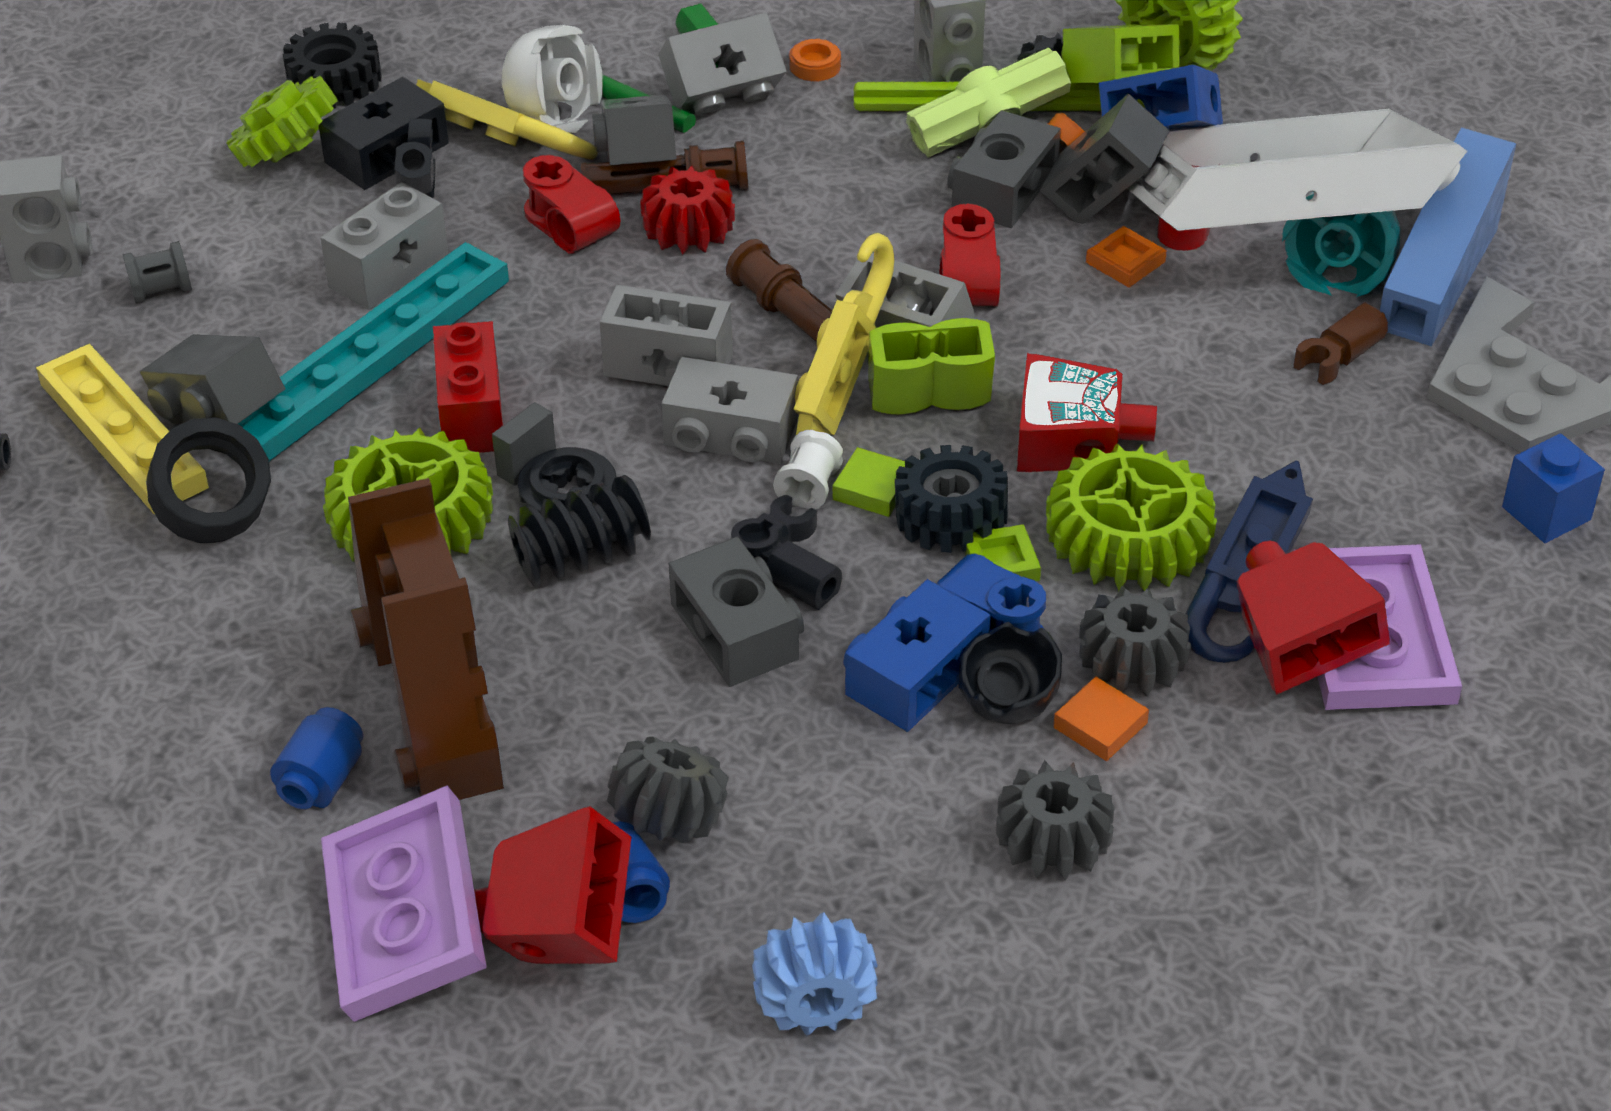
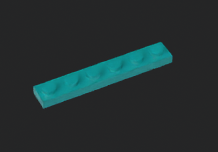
[238,242,509,461]

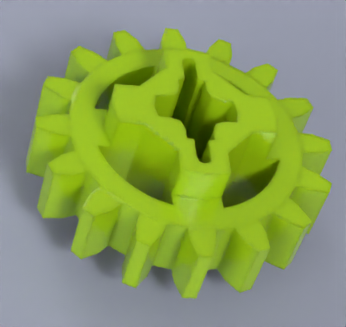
[226,75,338,168]

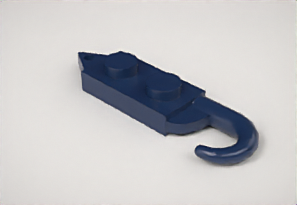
[1185,460,1313,663]

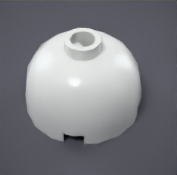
[502,25,603,133]

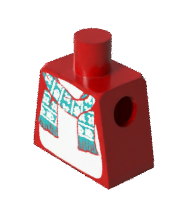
[1017,353,1157,472]

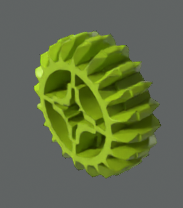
[1115,0,1243,71]
[323,427,493,562]
[1046,444,1217,591]

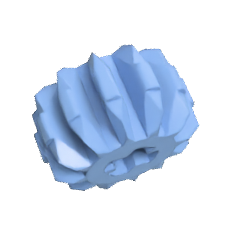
[752,912,878,1036]

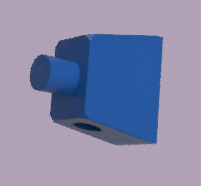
[1099,65,1223,129]

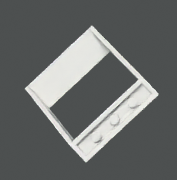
[1127,109,1468,231]

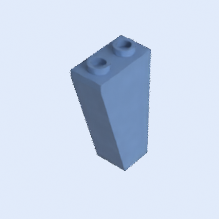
[1380,127,1516,346]

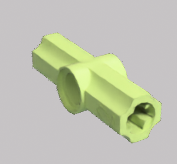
[907,47,1071,158]

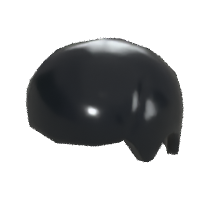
[958,622,1062,724]

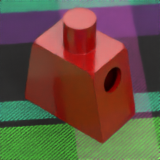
[1236,541,1390,695]
[474,806,632,964]

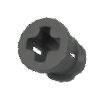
[122,241,192,304]

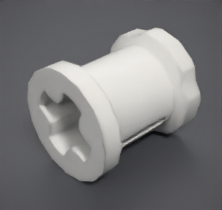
[773,430,843,510]

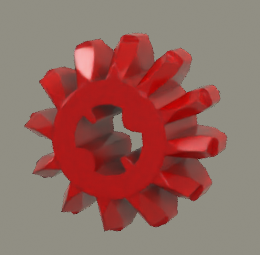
[640,165,735,255]

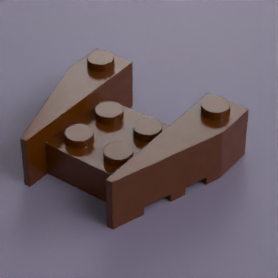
[348,478,504,800]

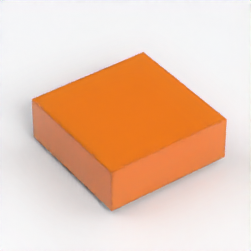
[1086,226,1167,288]
[1053,677,1149,761]

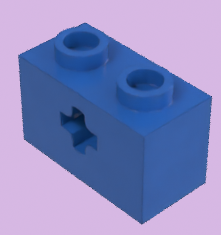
[843,579,990,732]

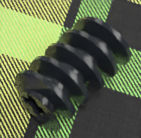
[508,475,651,586]

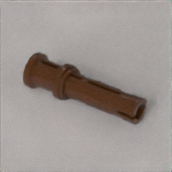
[581,141,749,194]
[726,239,833,342]

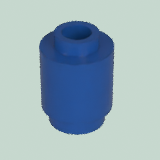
[270,707,363,809]

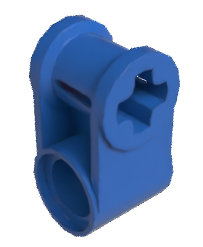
[936,553,1046,632]

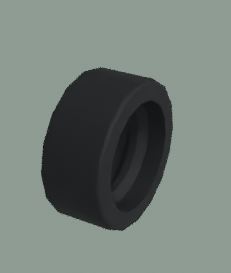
[146,418,271,543]

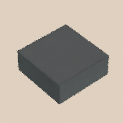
[492,402,556,486]

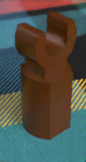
[1293,302,1388,385]

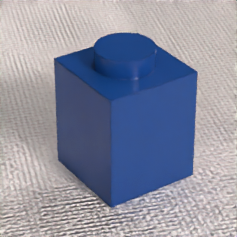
[1502,433,1605,543]

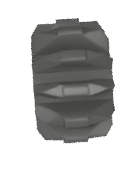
[1079,586,1191,697]
[607,736,729,843]
[996,760,1114,881]

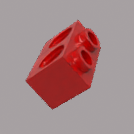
[433,321,503,453]

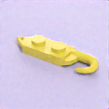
[416,79,598,160]
[793,233,894,435]

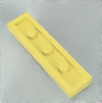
[36,343,209,515]

